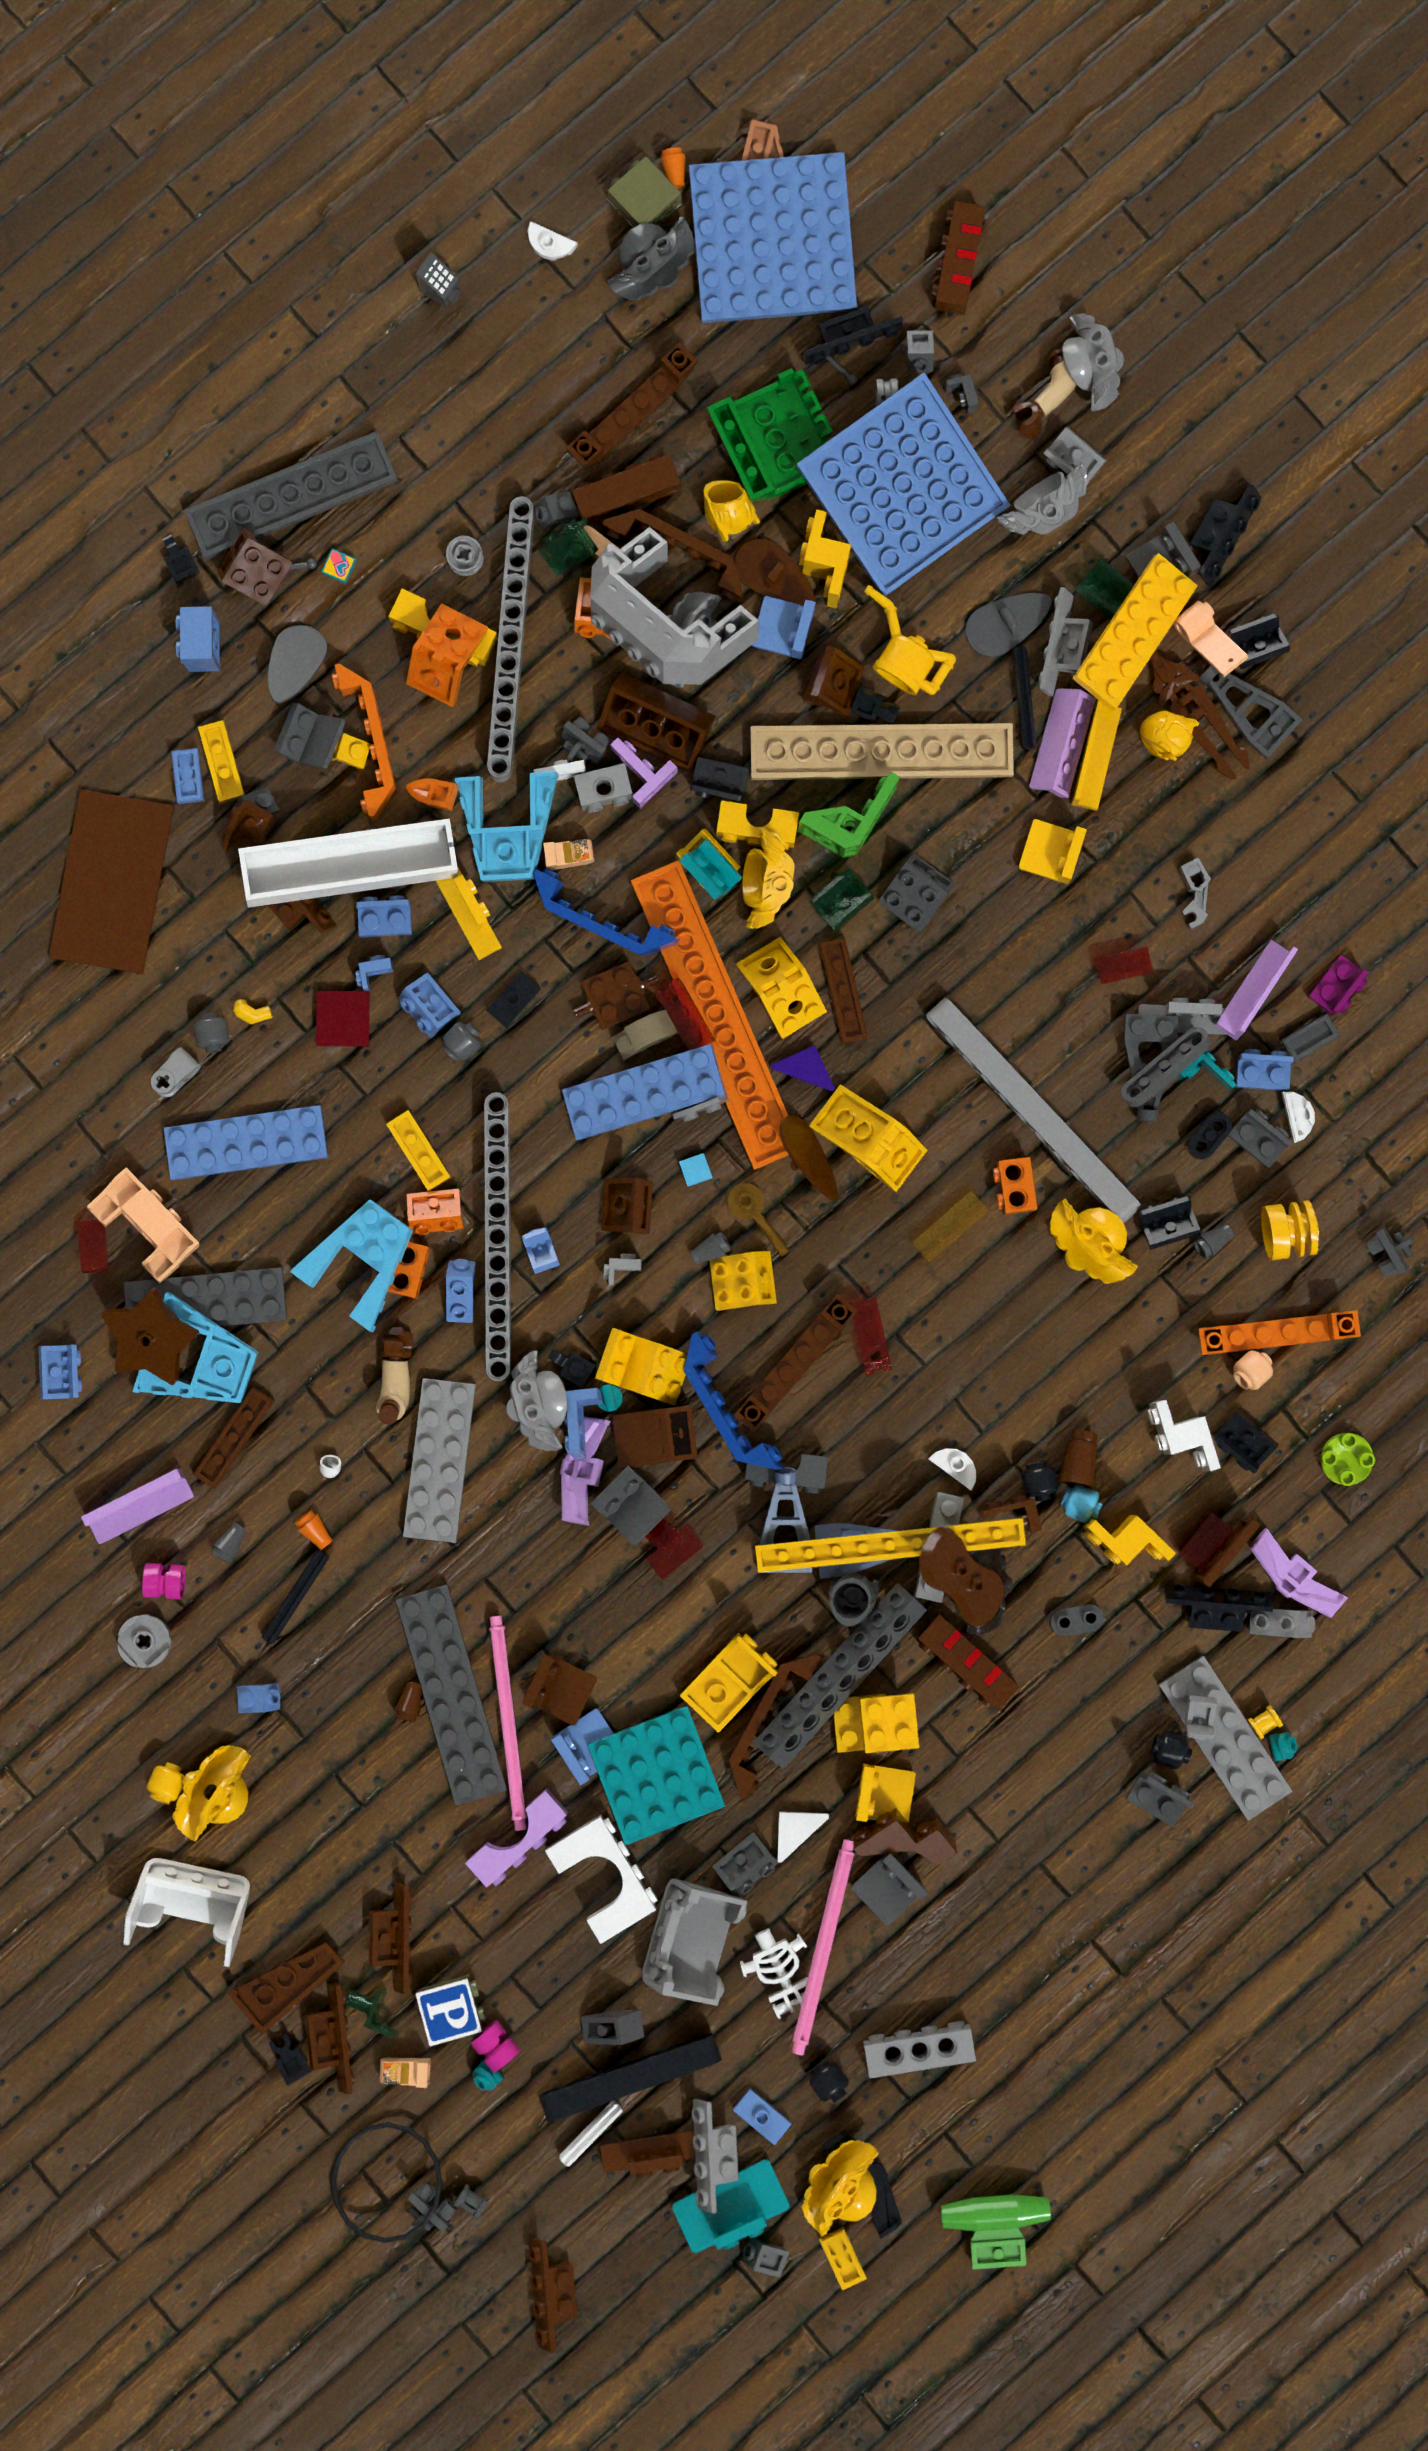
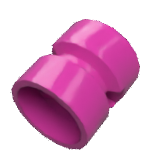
[142,1563,186,1600]
[470,2020,520,2073]

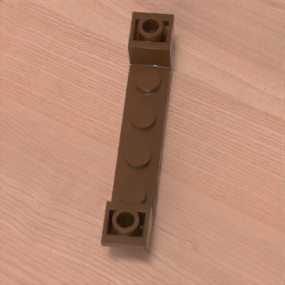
[566,342,698,468]
[602,509,743,603]
[734,1294,858,1432]
[729,1653,823,1800]

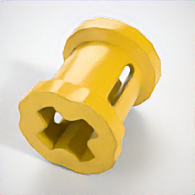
[1247,1705,1283,1740]

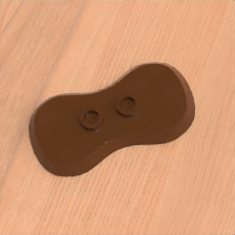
[919,1527,1004,1627]

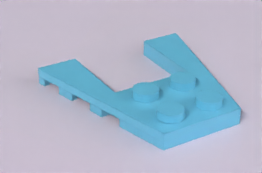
[455,772,558,882]
[290,1200,413,1332]
[132,1292,259,1403]

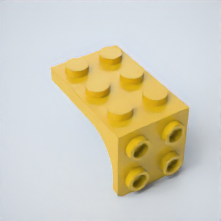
[680,1633,778,1733]

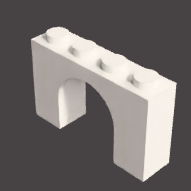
[545,1814,658,1944]

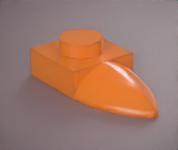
[406,778,459,811]

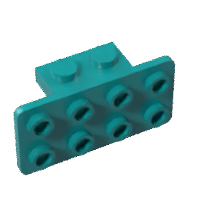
[672,2159,789,2253]

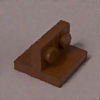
[802,646,864,716]
[601,1178,653,1234]

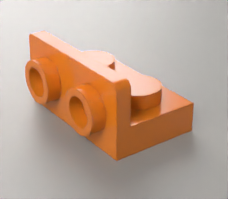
[407,1188,464,1235]

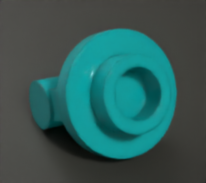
[598,1384,623,1412]
[1269,1732,1297,1761]
[472,2060,504,2091]

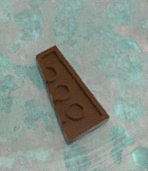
[227,1941,345,2034]

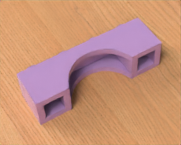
[465,1788,568,1888]

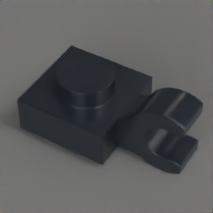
[162,534,200,584]
[850,686,900,723]
[548,1349,595,1388]

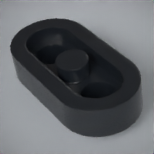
[1187,1113,1232,1160]

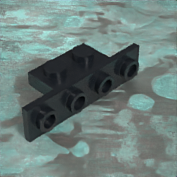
[803,307,903,365]
[1190,484,1261,587]
[1164,1584,1273,1632]

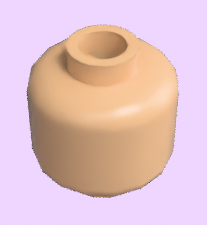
[1233,1351,1273,1390]

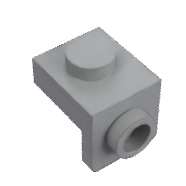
[604,1254,642,1286]
[1185,1695,1217,1740]

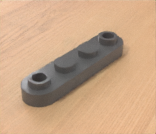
[1121,1027,1211,1107]

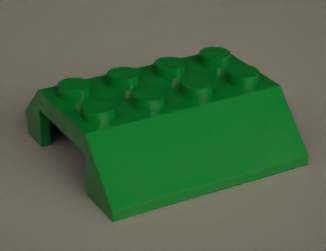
[707,368,834,502]

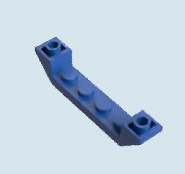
[534,868,680,956]
[684,1332,784,1470]

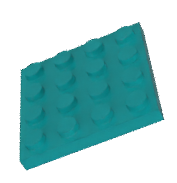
[587,1705,725,1846]

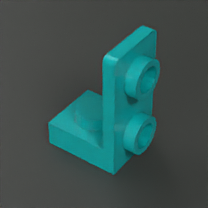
[1176,1051,1236,1091]

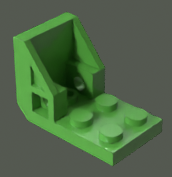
[798,772,900,858]

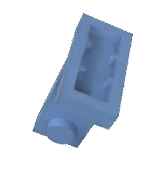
[564,1388,604,1459]

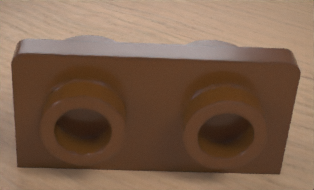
[222,799,273,852]

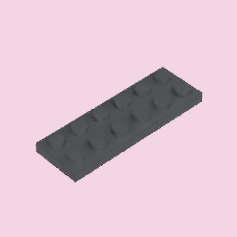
[124,1267,288,1327]

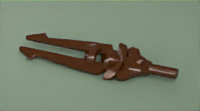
[1150,650,1250,779]

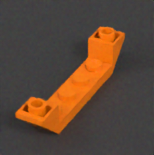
[332,664,397,821]
[1198,1310,1361,1355]

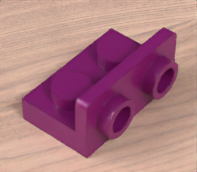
[1308,955,1369,1016]

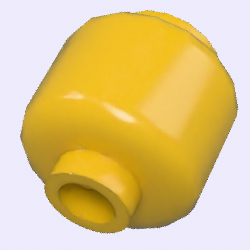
[146,1762,185,1805]

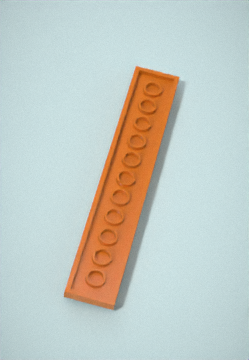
[631,860,790,1170]

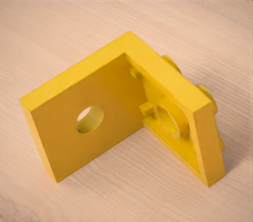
[736,937,827,1039]

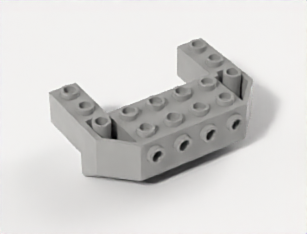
[590,527,759,685]

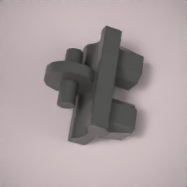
[560,717,610,766]
[1366,1227,1415,1277]
[407,2181,456,2232]

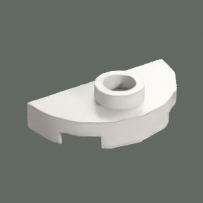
[528,221,577,260]
[534,760,586,781]
[1282,1092,1315,1144]
[928,1448,976,1490]

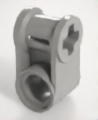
[151,1047,201,1098]

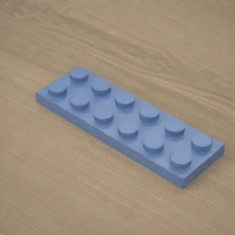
[562,1044,727,1141]
[164,1105,329,1181]

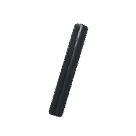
[1012,647,1037,750]
[261,1550,329,1644]

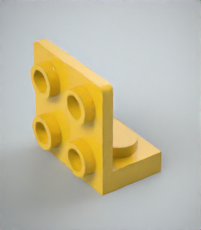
[1018,819,1087,884]
[710,1251,777,1311]
[855,1763,916,1823]

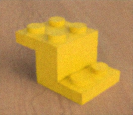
[799,510,851,609]
[595,1328,688,1406]
[1082,1514,1176,1565]
[834,1693,919,1753]

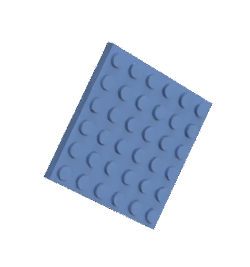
[689,152,857,323]
[795,373,1011,596]

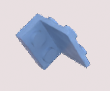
[752,596,816,660]
[551,1708,614,1786]

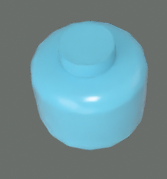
[1061,1484,1103,1523]

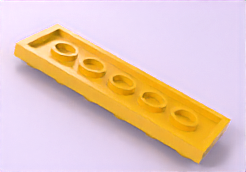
[1072,553,1198,711]

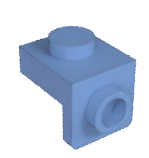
[355,955,394,991]
[522,1227,560,1274]
[237,1683,281,1713]

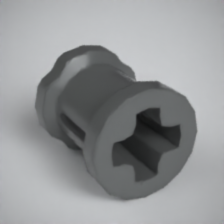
[453,2184,489,2220]

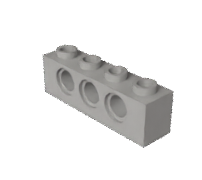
[863,2021,976,2078]

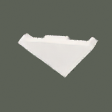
[777,1811,829,1863]

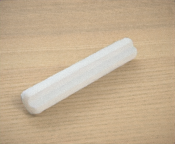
[559,2100,623,2167]

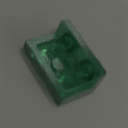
[539,518,599,576]
[1075,559,1134,620]
[810,868,875,932]

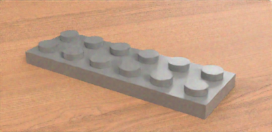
[403,1378,476,1543]
[1158,1656,1293,1821]

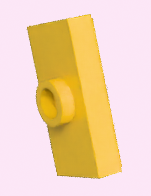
[819,2227,867,2290]

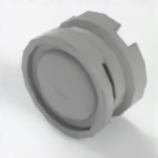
[875,379,898,406]
[446,536,484,576]

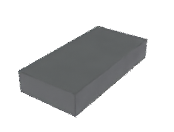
[1280,1014,1340,1063]

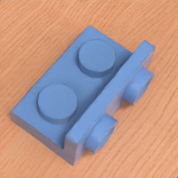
[356,896,412,937]
[398,973,461,1038]
[1235,1049,1294,1091]

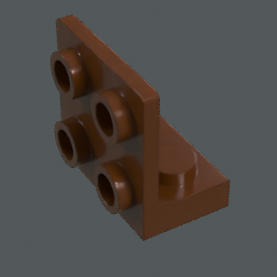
[218,527,292,605]
[978,1494,1042,1533]
[522,1655,597,1726]

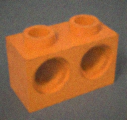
[993,1157,1037,1215]
[387,1242,430,1299]

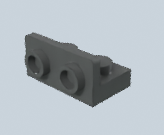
[1228,1109,1292,1169]
[712,1832,778,1896]

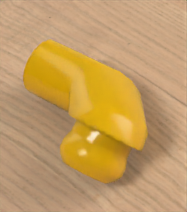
[233,999,273,1024]

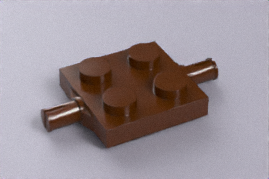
[573,961,659,1031]

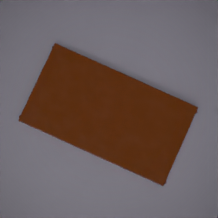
[49,790,174,975]

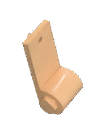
[1173,601,1248,677]

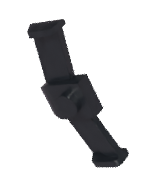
[821,2130,902,2239]

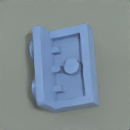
[38,1344,82,1400]

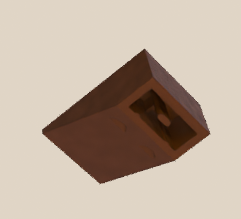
[612,1405,698,1468]

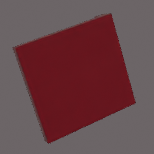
[316,991,370,1047]

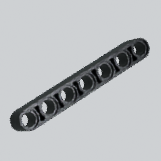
[538,2033,722,2122]

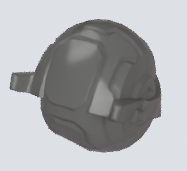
[829,1573,880,1627]

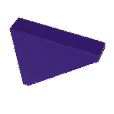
[771,1045,835,1092]

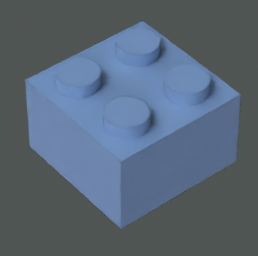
[176,607,220,672]

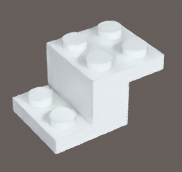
[1147,1400,1221,1471]

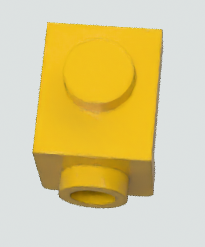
[332,733,371,769]

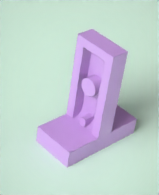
[611,738,678,809]

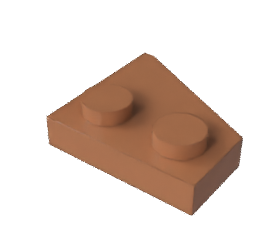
[742,120,784,161]

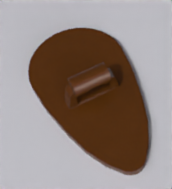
[735,539,815,606]
[779,1115,838,1200]

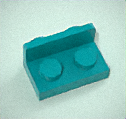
[679,840,742,900]

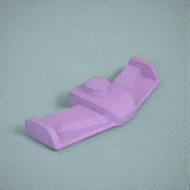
[560,1416,611,1526]
[1250,1528,1348,1618]

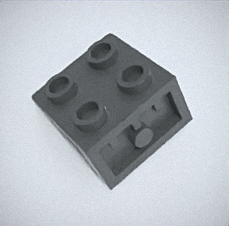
[1126,522,1201,579]
[273,703,345,769]
[879,853,957,932]
[591,1466,671,1546]
[1125,1770,1195,1827]
[851,1853,928,1926]

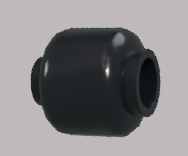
[1021,1462,1058,1502]
[1150,1730,1192,1770]
[809,2060,849,2103]

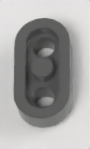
[1050,1604,1104,1636]

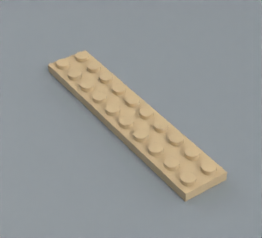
[751,723,1014,780]

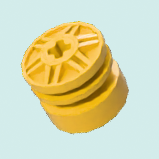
[1261,1200,1319,1261]

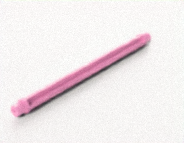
[489,1615,527,1831]
[792,1839,855,2055]

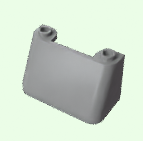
[642,1879,747,2006]

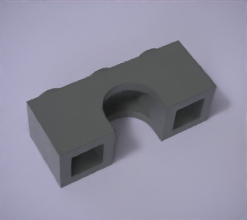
[745,1448,828,1494]

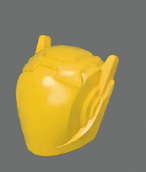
[704,480,760,542]
[1140,711,1199,761]

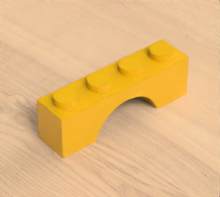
[388,589,498,666]

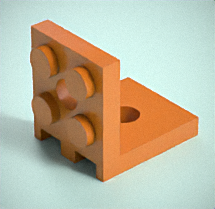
[406,603,488,707]

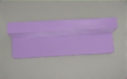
[1029,689,1096,798]
[1214,940,1298,1040]
[81,1468,194,1544]

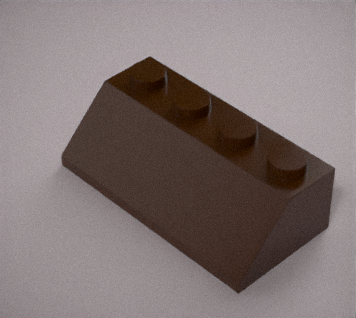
[597,672,716,772]

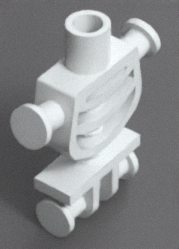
[740,1928,808,2019]

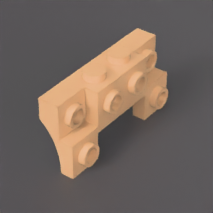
[87,1167,199,1284]

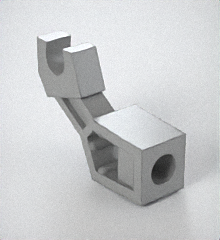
[1178,858,1211,930]

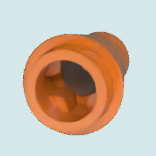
[660,147,685,189]
[295,1510,333,1550]

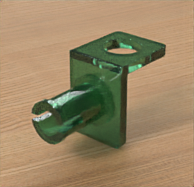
[346,1989,400,2038]

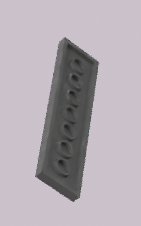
[184,431,398,560]
[396,1584,507,1806]

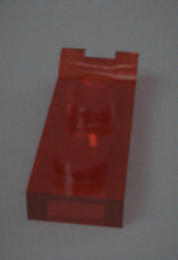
[655,978,716,1051]
[850,1297,892,1376]

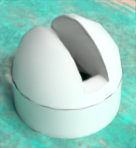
[319,1455,341,1478]

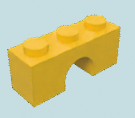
[716,801,799,851]

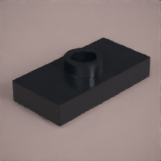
[486,971,541,1029]

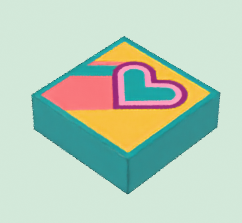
[321,549,357,584]

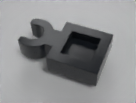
[270,2034,312,2086]

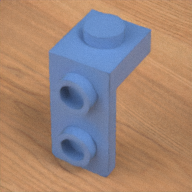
[446,1259,475,1323]

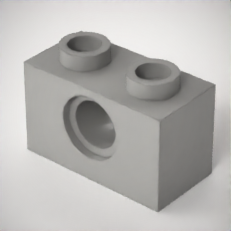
[574,763,633,813]

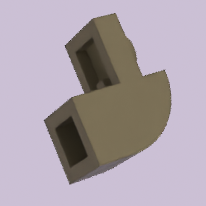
[612,1010,678,1060]

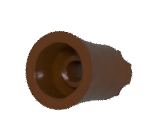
[1058,1430,1098,1488]

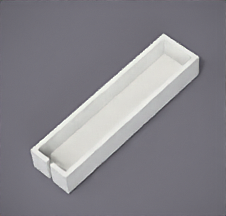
[238,819,458,908]

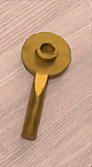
[728,1183,790,1257]

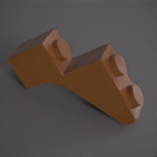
[853,1808,957,1867]

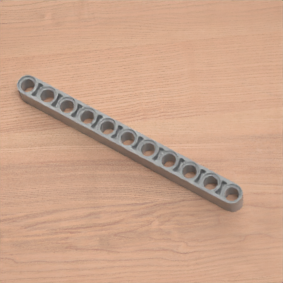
[487,496,535,782]
[926,998,1142,1223]
[484,1092,512,1382]

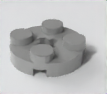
[117,1614,173,1668]

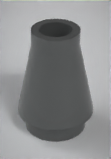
[1193,1224,1234,1259]
[690,1231,731,1265]
[211,1522,247,1564]

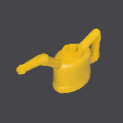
[864,585,956,695]

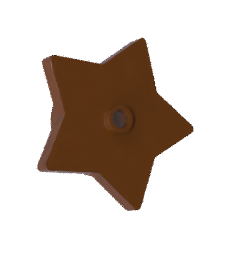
[101,1288,200,1385]

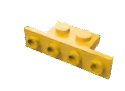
[436,866,502,960]

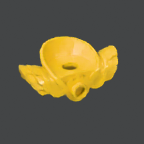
[742,828,795,929]
[1050,1198,1138,1284]
[173,1745,251,1841]
[801,2140,879,2237]

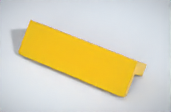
[1071,700,1122,811]

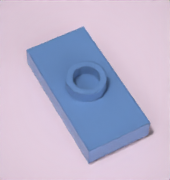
[172,748,205,804]
[733,2088,792,2145]

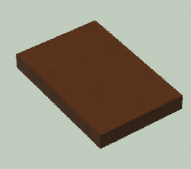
[1195,1518,1260,1587]

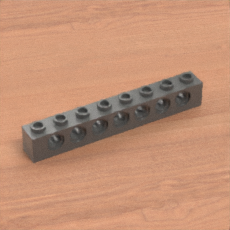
[753,1583,927,1769]

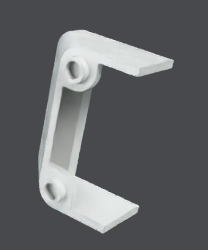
[124,1858,250,1967]

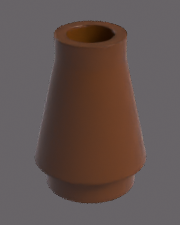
[394,1681,422,1723]

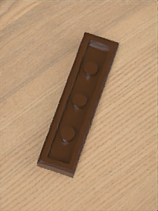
[819,936,868,1045]
[193,1386,275,1489]

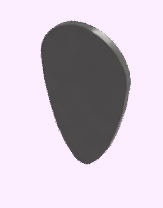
[966,593,1052,657]
[268,625,327,704]

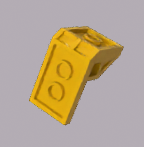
[809,1084,928,1192]

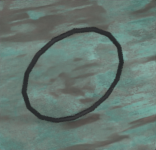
[331,2122,442,2243]

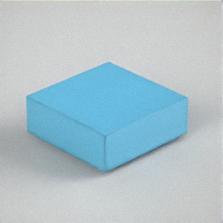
[679,1153,712,1187]

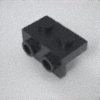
[1228,613,1290,669]
[690,755,749,803]
[1139,1196,1200,1250]
[1214,1409,1279,1474]

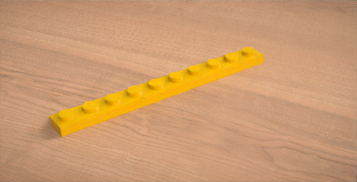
[755,1518,1026,1573]

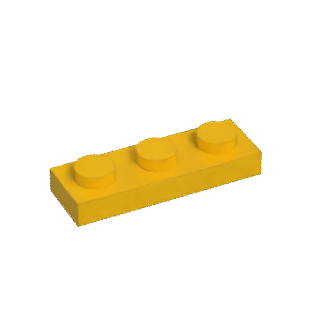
[198,720,245,804]
[386,1110,451,1191]

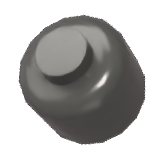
[193,1013,229,1053]
[442,1022,481,1061]

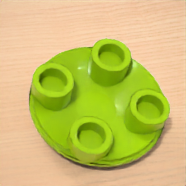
[1321,1433,1375,1486]

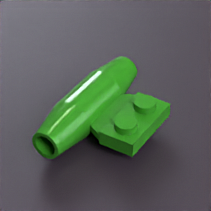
[941,2194,1051,2269]

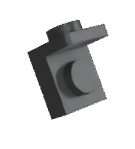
[907,331,934,373]
[944,374,979,415]
[742,2237,789,2278]

